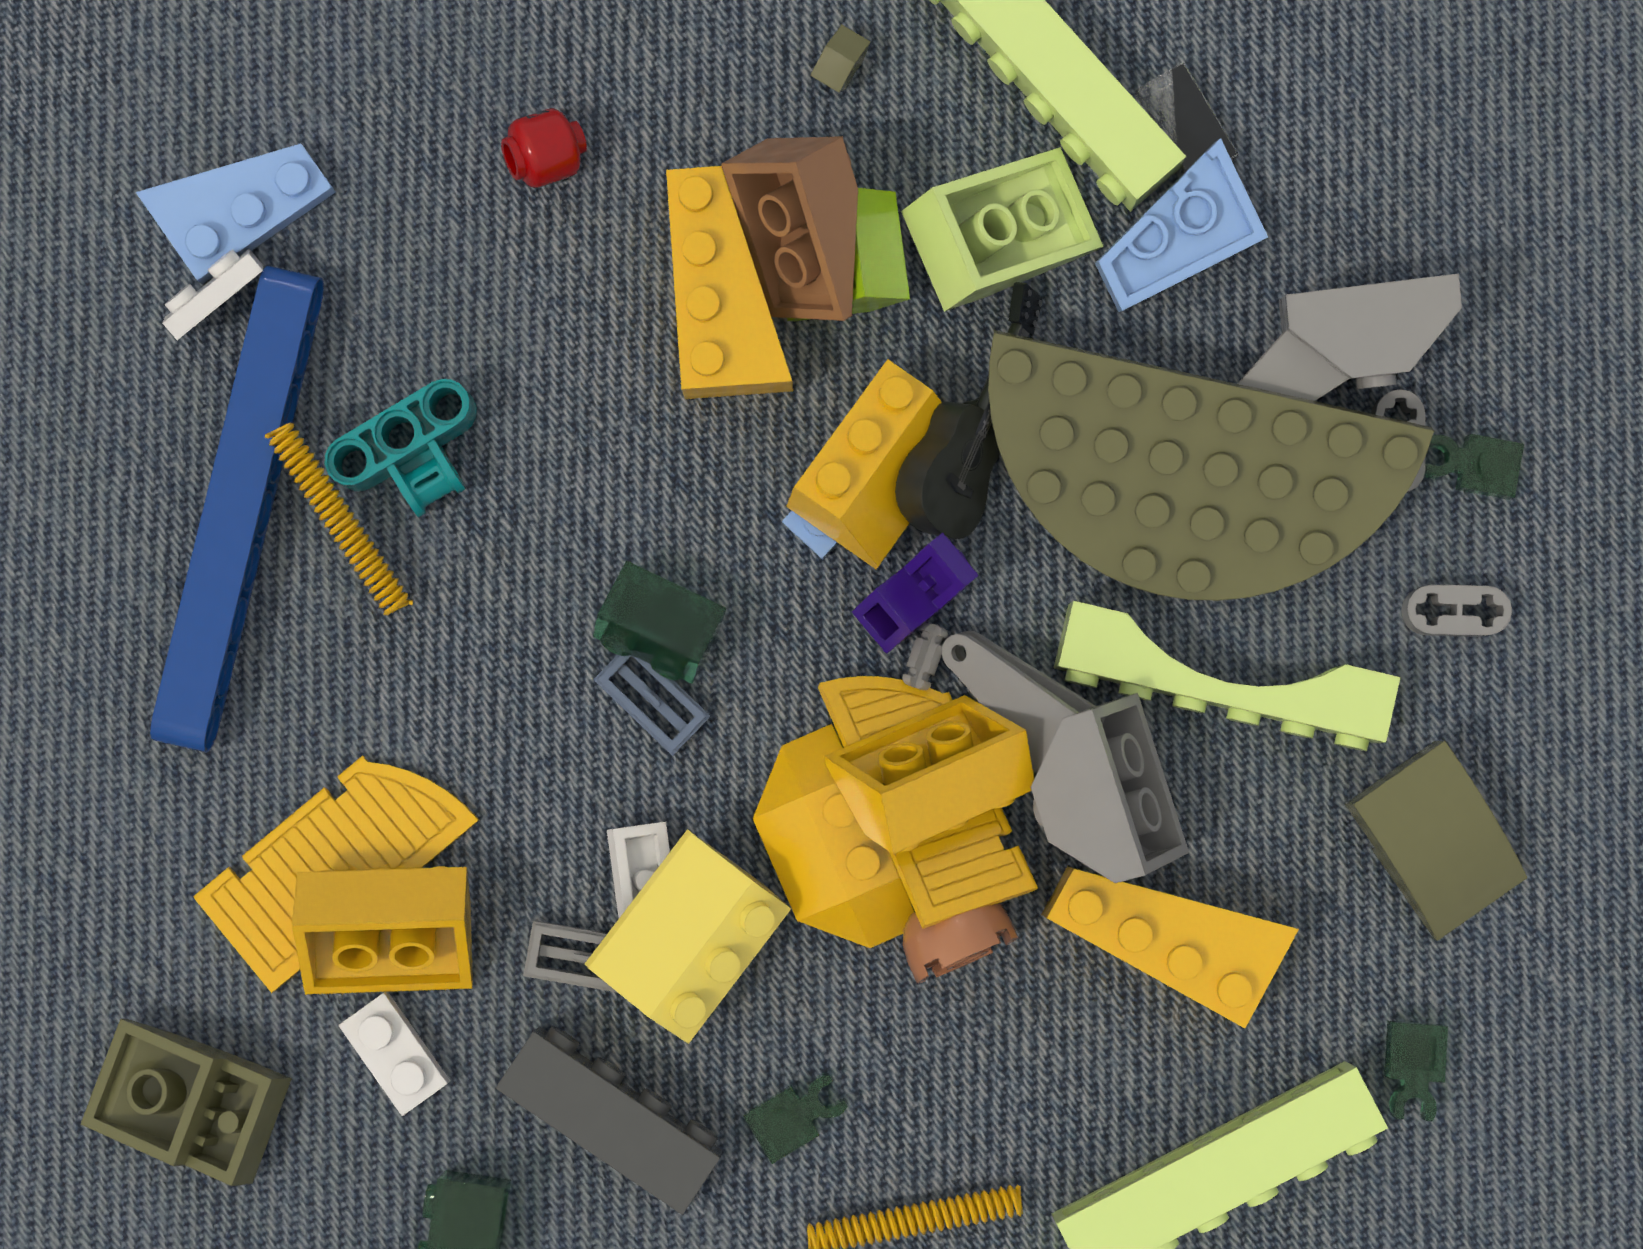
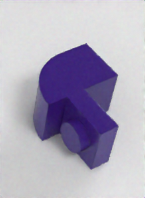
[852,533,979,654]

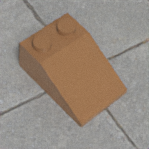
[721,136,858,321]

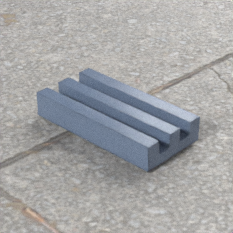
[593,640,711,756]

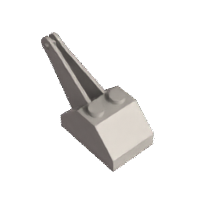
[1237,273,1462,401]
[942,631,1189,883]

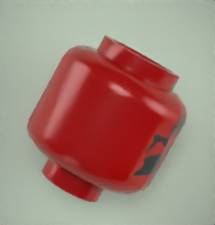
[501,108,587,188]

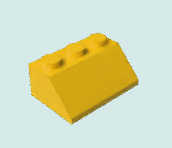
[786,359,942,570]
[824,695,1034,854]
[291,866,473,995]

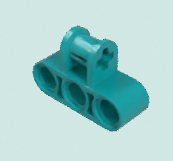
[324,379,477,518]

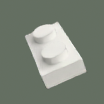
[162,249,264,340]
[607,822,670,918]
[338,992,450,1116]

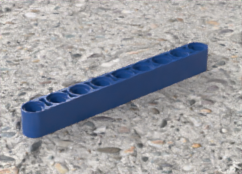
[150,266,324,753]

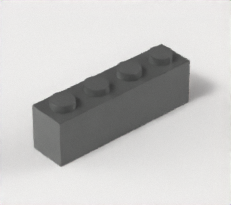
[495,1026,722,1215]

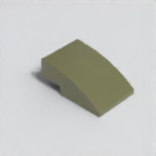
[1344,741,1527,941]
[80,1019,292,1186]

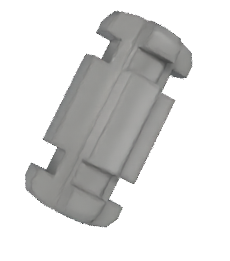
[902,622,948,690]

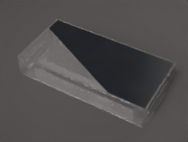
[1135,62,1239,174]

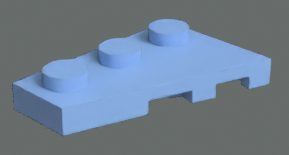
[1095,138,1268,312]
[136,143,336,285]

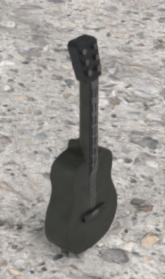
[895,282,1042,539]

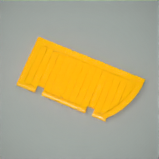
[818,676,1038,929]
[193,755,479,993]

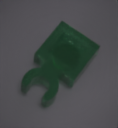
[1424,434,1524,500]
[1384,1020,1448,1121]
[743,1073,848,1164]

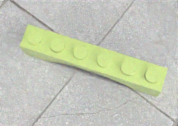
[1054,601,1400,751]

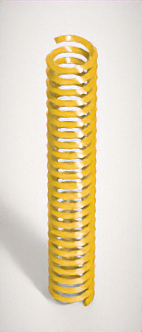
[265,423,413,616]
[807,1184,1023,1249]

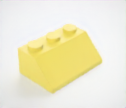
[585,829,791,1044]

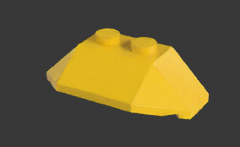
[753,724,914,948]

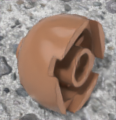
[903,903,1019,983]

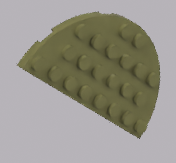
[988,330,1434,601]

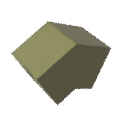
[810,24,871,93]

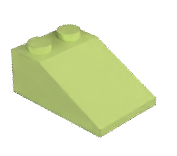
[901,147,1103,312]

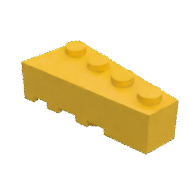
[666,166,793,399]
[1041,866,1299,1028]

